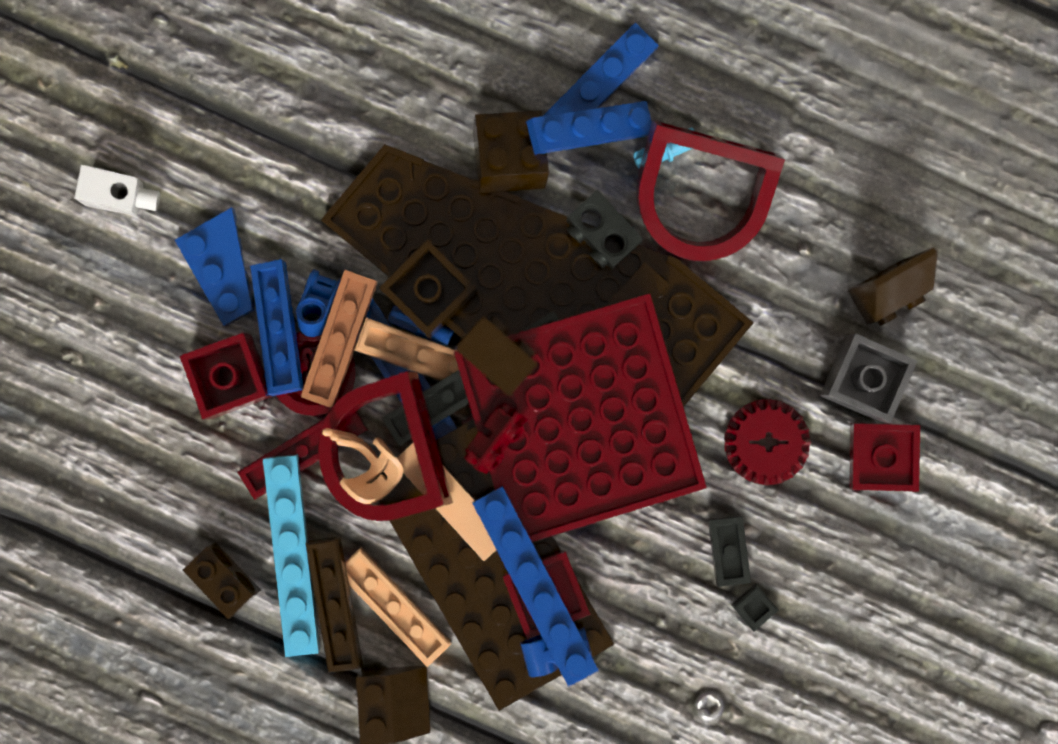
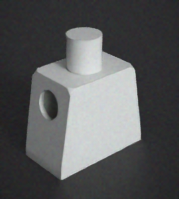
[75,165,160,216]

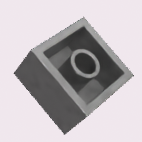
[820,333,918,423]

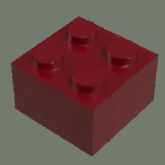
[179,332,273,420]

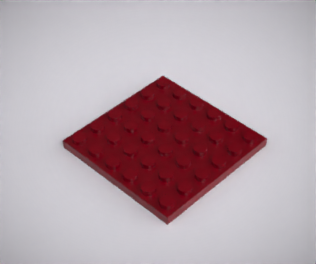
[454,293,707,542]

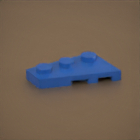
[175,207,255,327]

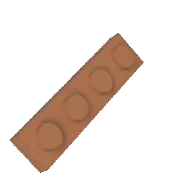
[301,270,378,408]

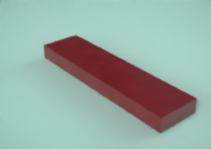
[237,411,368,500]

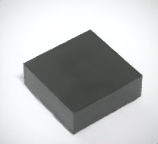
[731,583,779,632]

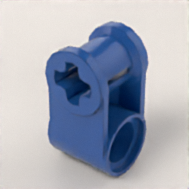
[296,269,341,337]

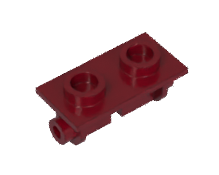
[463,403,528,474]

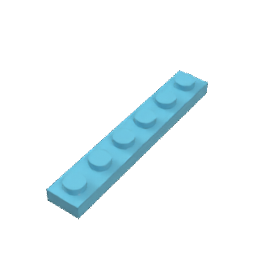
[263,454,320,657]

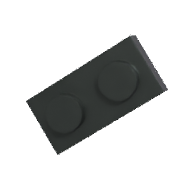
[708,515,751,587]

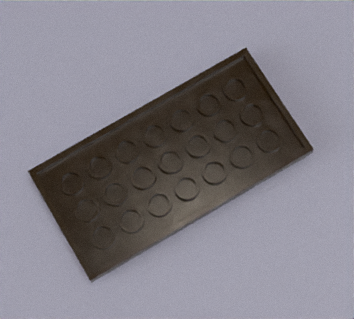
[370,419,614,711]

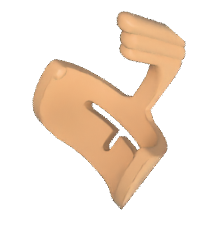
[322,428,403,504]

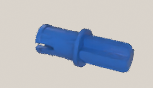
[388,305,454,347]

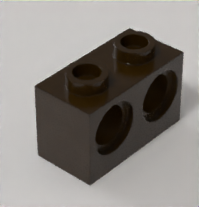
[182,543,261,619]

